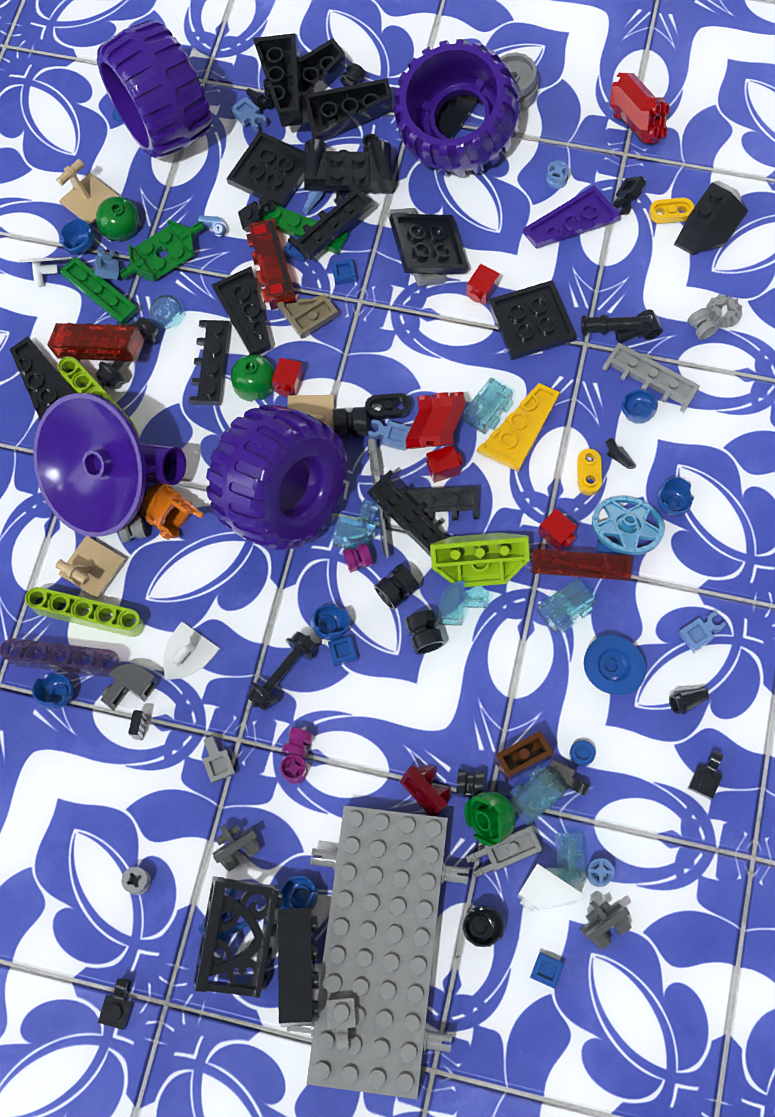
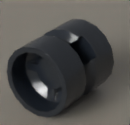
[333,407,368,439]
[374,564,420,610]
[404,610,445,655]

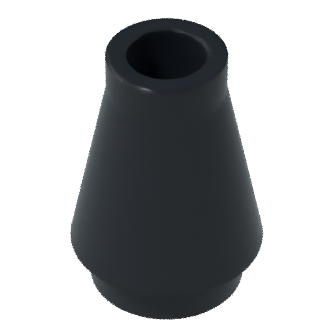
[669,686,709,715]

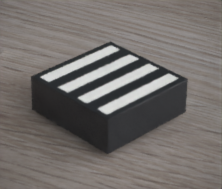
[128,710,148,741]

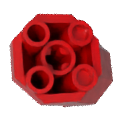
[610,72,670,143]
[405,392,465,449]

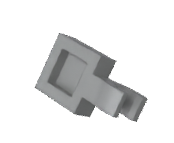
[202,736,236,784]
[326,998,356,1050]

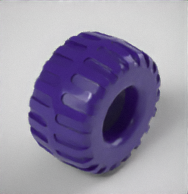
[97,20,212,158]
[394,39,520,177]
[206,405,348,551]

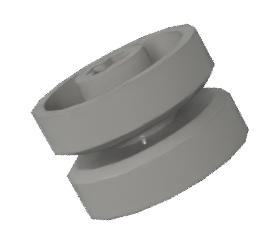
[500,52,538,110]

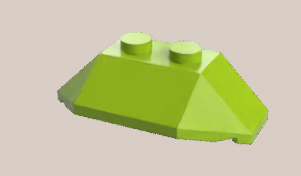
[430,533,530,588]

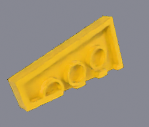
[477,383,560,472]

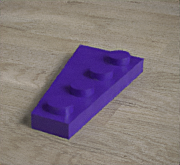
[523,185,621,249]

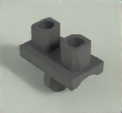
[212,824,260,872]
[579,900,632,950]

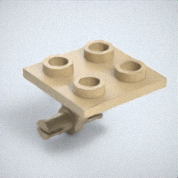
[56,159,119,226]
[288,395,334,430]
[55,536,126,599]

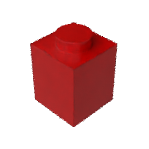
[466,263,500,305]
[272,358,304,397]
[426,445,463,483]
[538,509,578,552]

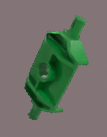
[119,220,204,281]

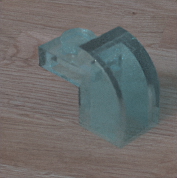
[332,499,377,549]
[438,581,489,626]

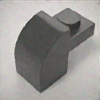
[101,664,160,711]

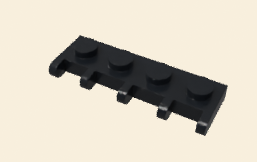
[288,184,373,261]
[188,320,231,406]
[367,470,456,557]
[383,486,479,524]

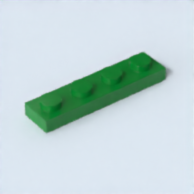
[263,204,349,255]
[60,256,139,326]

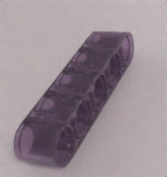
[0,638,124,677]

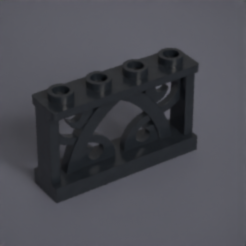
[193,876,282,998]

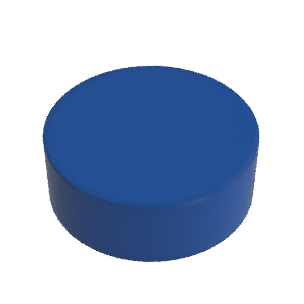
[569,740,596,767]

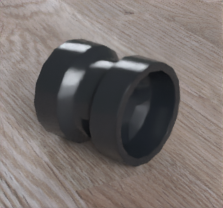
[456,769,484,796]

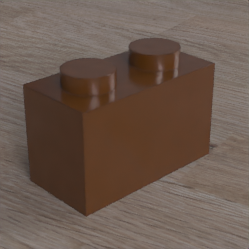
[494,731,553,783]

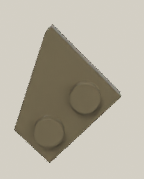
[277,295,339,339]

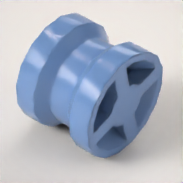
[546,160,569,189]
[586,858,615,887]

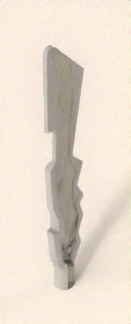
[367,439,389,558]

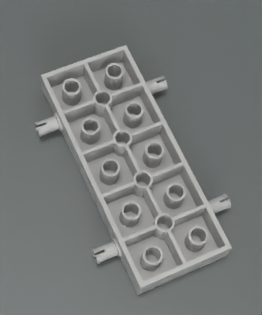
[287,806,469,1099]

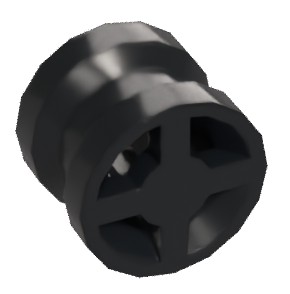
[340,63,366,87]

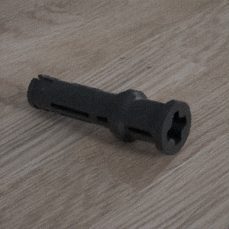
[581,314,653,336]

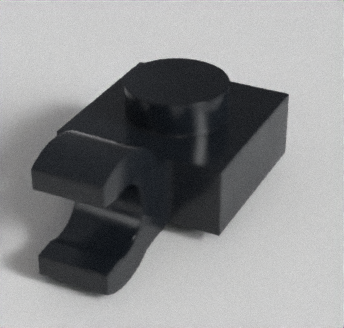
[613,176,646,215]
[238,196,275,233]
[687,751,723,800]
[542,759,590,796]
[98,978,133,1030]

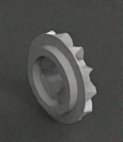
[706,294,742,328]

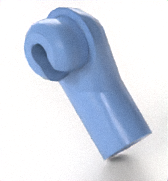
[198,215,227,236]

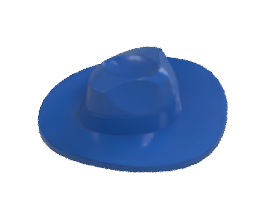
[583,635,646,695]

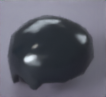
[462,905,505,947]

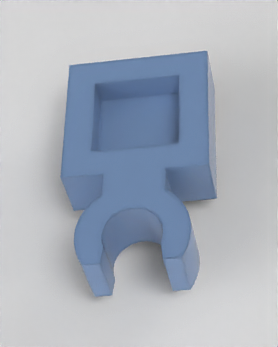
[230,96,268,133]
[94,248,119,280]
[367,420,411,451]
[678,612,726,653]

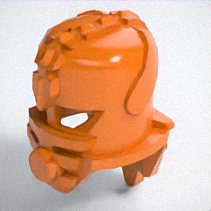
[141,483,204,540]

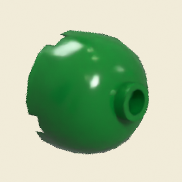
[96,196,140,242]
[231,355,275,402]
[464,791,516,846]

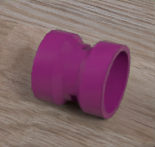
[342,543,373,573]
[282,727,314,760]
[280,754,308,784]

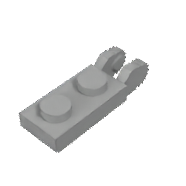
[466,826,543,878]

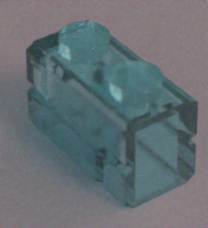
[463,377,514,434]
[537,578,596,633]
[509,766,570,825]

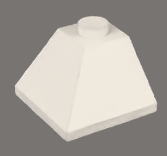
[517,864,584,912]

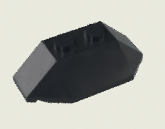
[674,180,748,255]

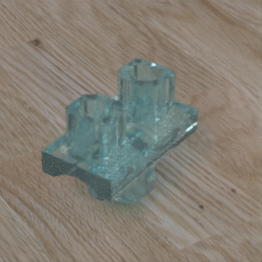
[555,832,586,883]

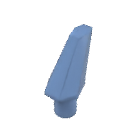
[302,191,324,215]

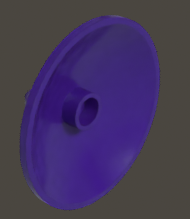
[33,393,186,537]

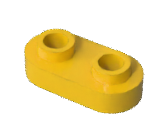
[649,198,694,224]
[577,449,602,496]

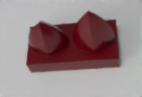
[399,765,450,817]

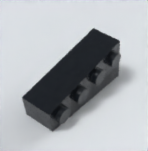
[253,33,303,127]
[263,38,345,111]
[304,78,392,141]
[278,908,320,1027]

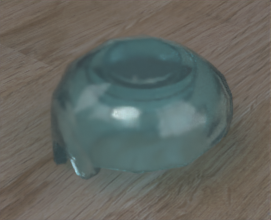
[149,295,186,329]

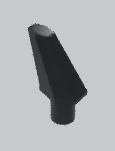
[246,88,272,110]
[605,438,636,469]

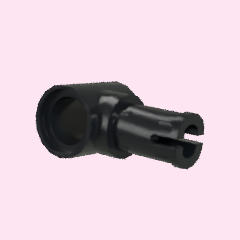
[615,309,663,343]

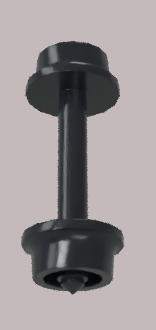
[95,317,159,389]
[246,631,317,711]

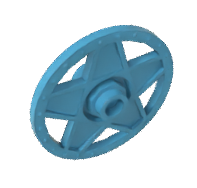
[592,496,665,555]

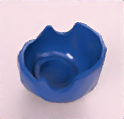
[60,219,95,255]
[621,390,658,424]
[657,477,694,516]
[311,603,351,640]
[31,672,74,710]
[279,875,318,911]

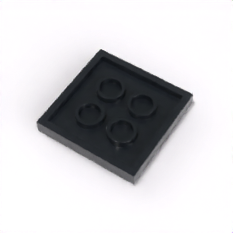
[226,131,304,208]
[389,213,469,274]
[488,280,576,360]

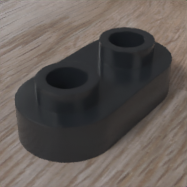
[365,393,411,420]

